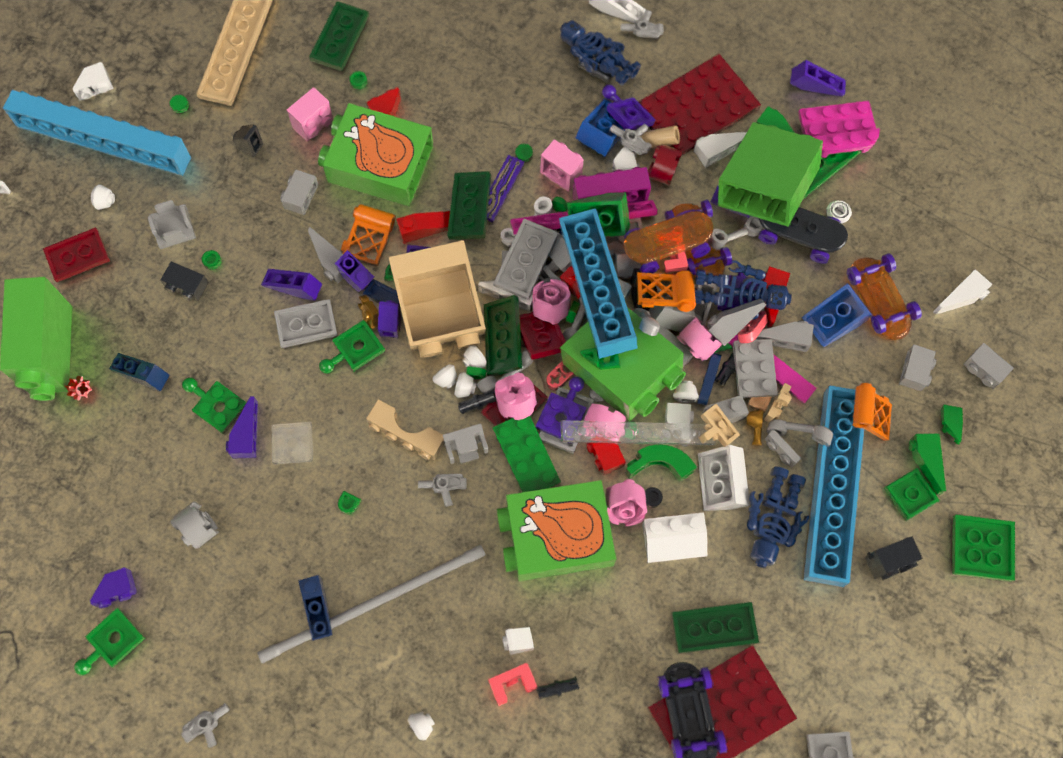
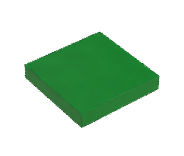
[884,468,940,521]

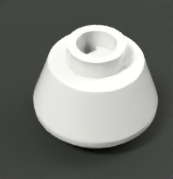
[91,185,115,210]
[826,200,852,223]
[462,345,487,368]
[433,364,458,389]
[454,372,476,398]
[673,381,699,403]
[408,712,435,740]

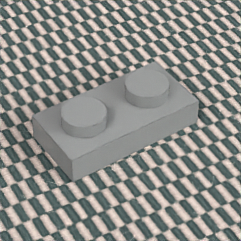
[765,430,801,468]

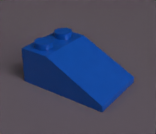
[575,99,625,157]
[801,283,873,347]

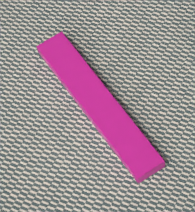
[728,335,817,404]

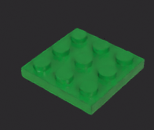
[952,514,1015,582]

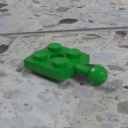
[319,320,385,374]
[182,377,247,434]
[74,608,145,676]

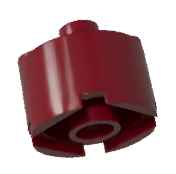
[648,144,683,186]

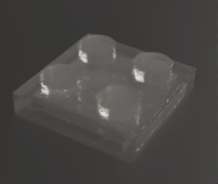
[272,422,313,464]

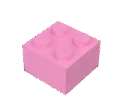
[287,87,334,141]
[540,139,584,192]

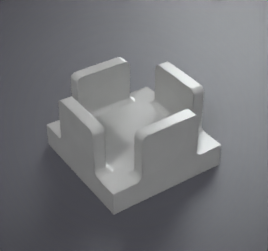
[148,200,196,249]
[443,423,488,464]

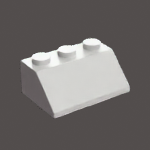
[698,445,750,511]
[642,513,707,563]

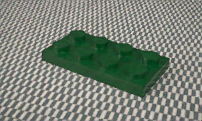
[309,1,369,71]
[447,171,491,240]
[483,295,523,377]
[671,602,759,654]

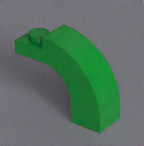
[625,444,697,483]

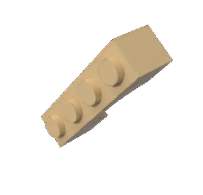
[366,399,445,461]

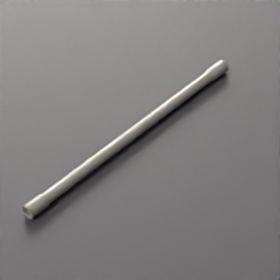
[257,545,485,664]

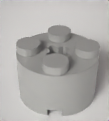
[170,501,219,549]

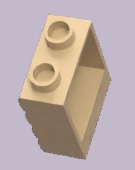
[389,240,486,358]

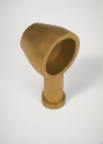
[747,409,763,446]

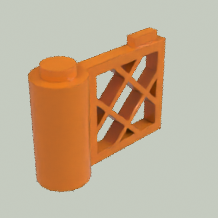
[341,204,396,266]
[637,271,696,312]
[853,383,892,441]

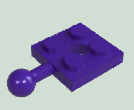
[602,85,655,131]
[535,376,587,444]

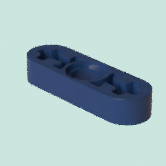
[697,353,722,406]

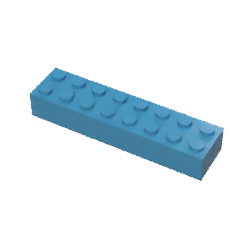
[559,208,638,359]

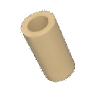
[640,126,680,149]

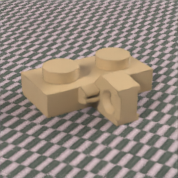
[763,383,792,423]
[698,404,740,447]

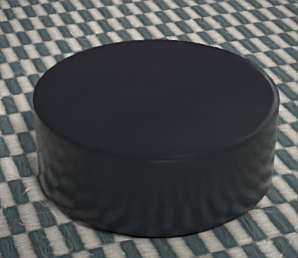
[645,487,663,508]

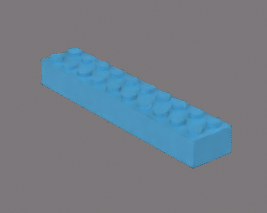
[3,90,191,176]
[803,385,864,587]

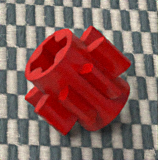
[65,376,92,400]

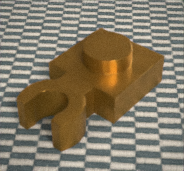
[358,295,379,328]

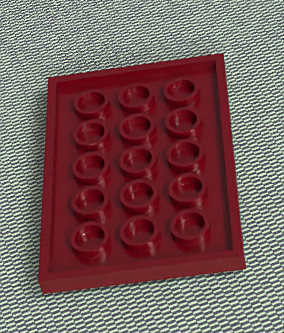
[638,53,761,156]
[648,645,798,758]

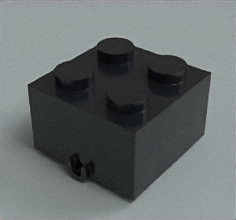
[864,536,923,580]

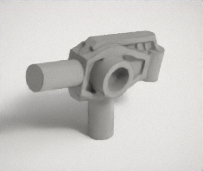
[621,10,663,38]
[610,124,652,155]
[418,474,467,507]
[181,703,230,748]

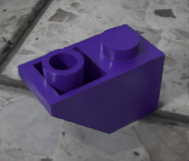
[334,250,375,292]
[378,300,402,338]
[90,567,137,609]

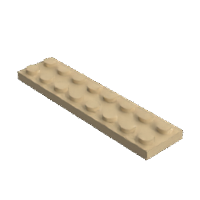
[197,0,272,106]

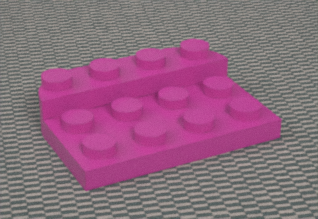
[798,101,880,158]

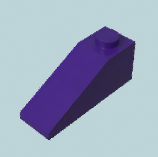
[790,60,846,96]
[261,269,322,300]
[226,396,258,459]

